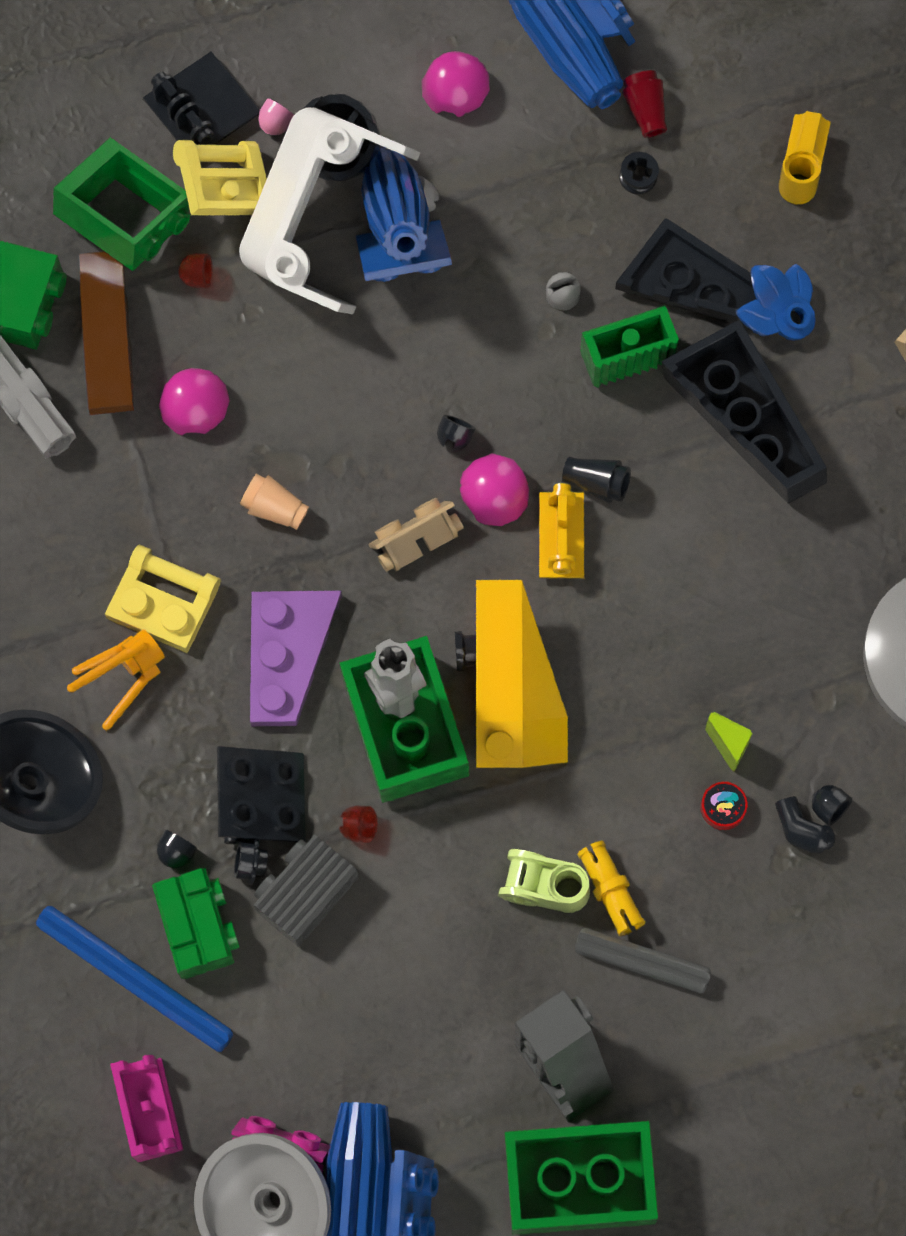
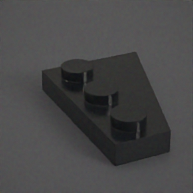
[615,218,756,326]

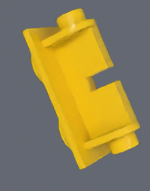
[539,483,584,578]

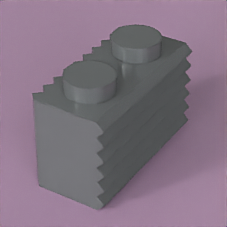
[254,835,359,947]

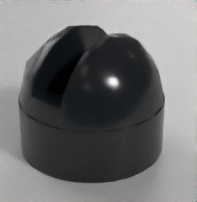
[437,414,476,451]
[812,785,852,826]
[157,829,197,868]

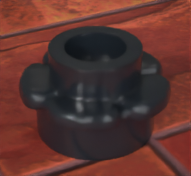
[234,839,268,884]

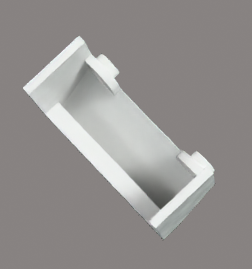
[239,107,420,314]

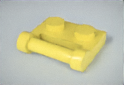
[173,140,267,215]
[105,544,221,653]

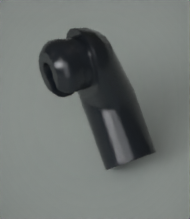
[775,796,836,854]

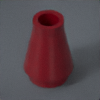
[622,70,667,138]

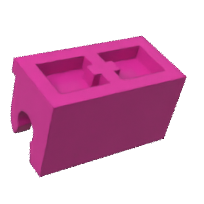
[110,1055,184,1163]

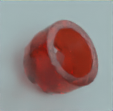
[178,253,213,288]
[339,805,378,843]

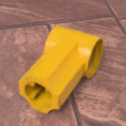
[779,111,831,204]

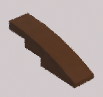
[79,251,134,415]

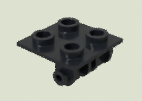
[143,51,260,145]
[217,746,306,845]

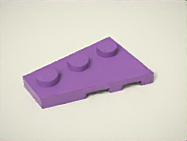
[250,591,342,727]

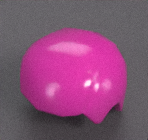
[422,51,490,117]
[159,368,230,435]
[460,454,530,526]

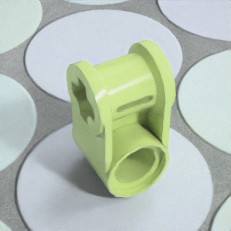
[498,849,590,913]

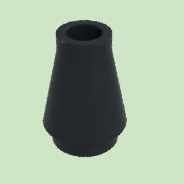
[562,457,631,503]

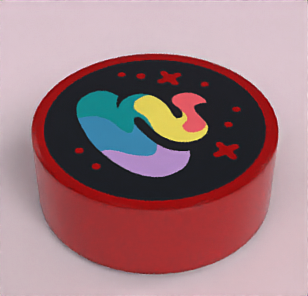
[701,782,748,830]

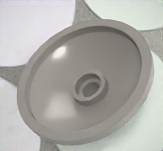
[194,1133,331,1236]

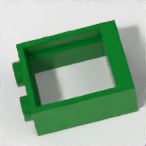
[53,137,190,271]

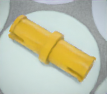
[577,841,645,936]

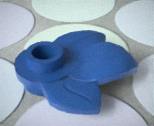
[736,264,816,340]

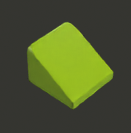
[705,712,752,772]

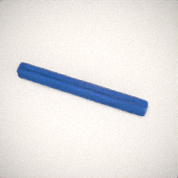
[36,906,233,1052]

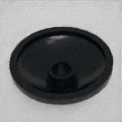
[0,709,103,834]

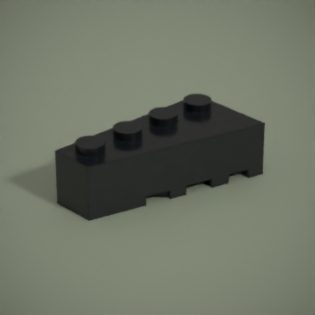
[661,319,827,504]

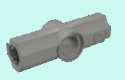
[0,335,76,459]
[364,639,426,718]

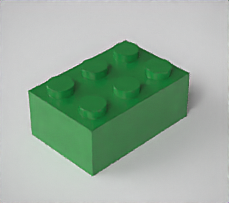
[339,636,469,803]
[505,1121,658,1235]

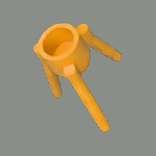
[67,629,165,731]

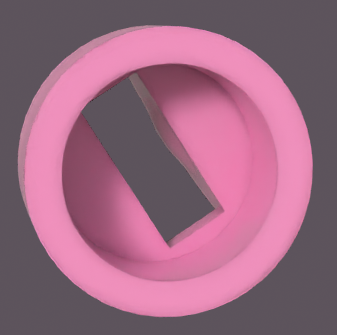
[258,98,294,135]

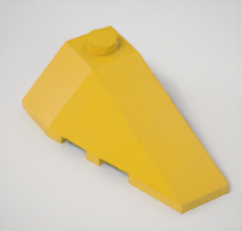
[476,580,568,768]

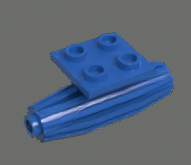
[509,0,636,109]
[356,147,452,282]
[325,1102,439,1236]

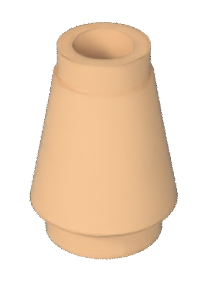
[240,473,309,530]

